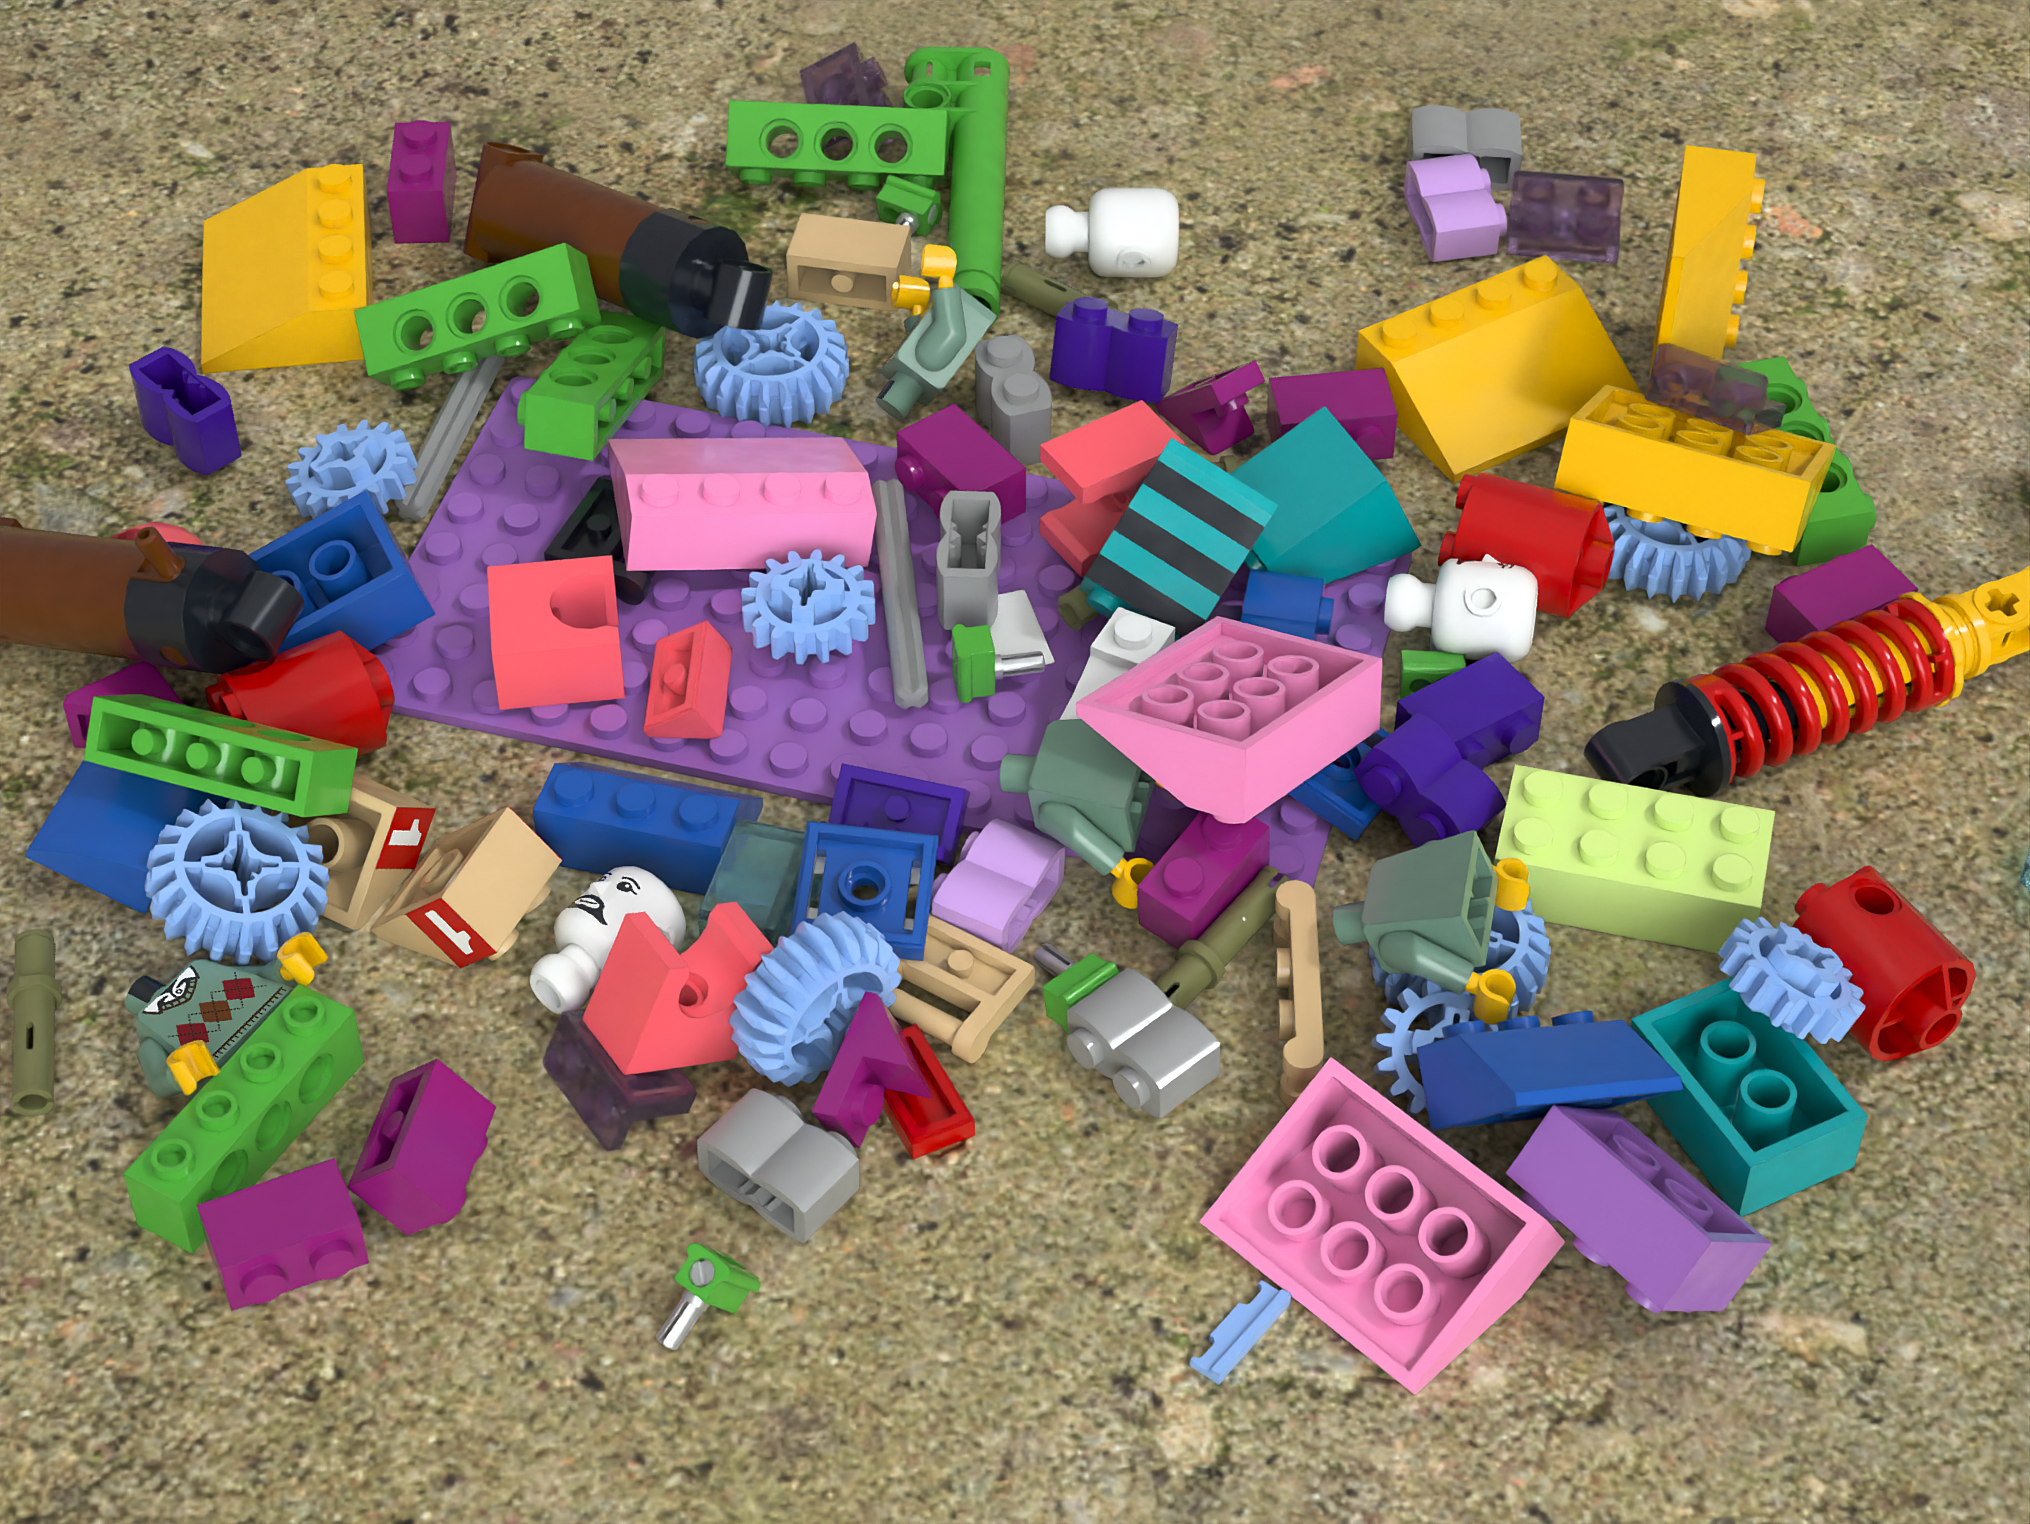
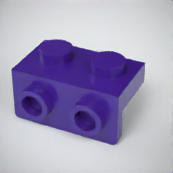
[820,763,970,868]

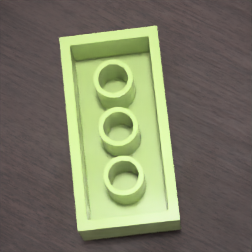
[1494,764,1775,954]

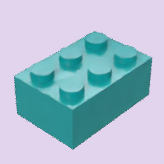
[1630,976,1868,1217]

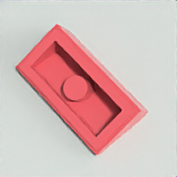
[643,620,732,739]

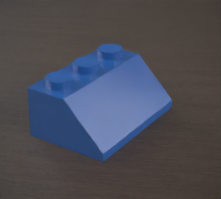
[532,762,763,900]
[1416,1011,1683,1131]

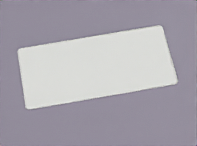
[990,590,1054,665]

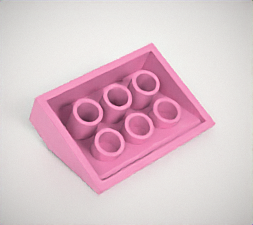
[607,437,877,571]
[1076,616,1382,824]
[1200,1057,1565,1395]

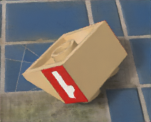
[270,773,436,930]
[370,806,562,968]

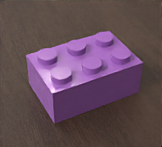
[1506,1105,1772,1313]

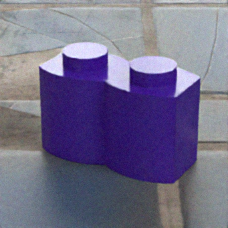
[1049,297,1178,403]
[129,346,242,475]
[1353,713,1506,847]

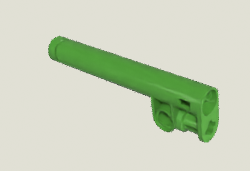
[903,46,1010,326]

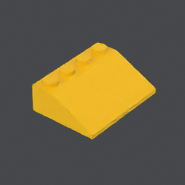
[1647,145,1765,405]
[201,164,373,374]
[1355,255,1642,484]
[1554,384,1837,556]

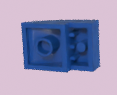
[25,760,271,914]

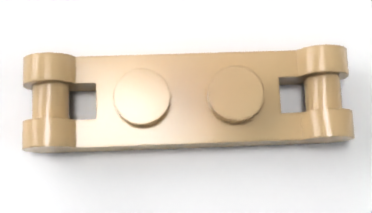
[1272,880,1324,1108]

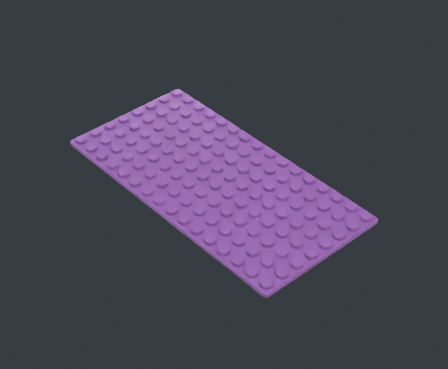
[369,376,1412,889]

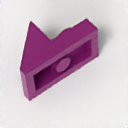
[1154,360,1265,455]
[812,991,932,1149]

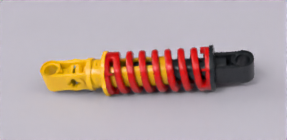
[1584,565,2030,797]

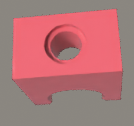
[1039,400,1185,578]
[487,555,625,710]
[582,902,775,1076]

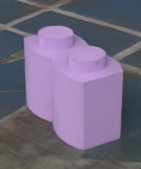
[1404,154,1507,262]
[930,818,1065,954]

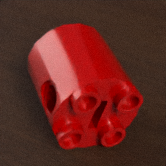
[1438,472,1615,619]
[205,630,395,758]
[1792,865,1976,1062]

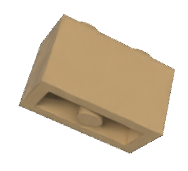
[786,213,912,312]

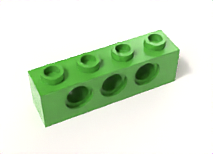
[726,100,951,190]
[354,243,602,390]
[517,310,666,461]
[1711,356,1876,567]
[84,694,358,817]
[123,984,365,1254]

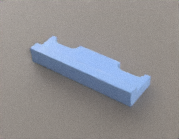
[1190,1280,1291,1385]

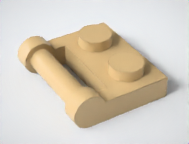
[888,914,1035,1064]

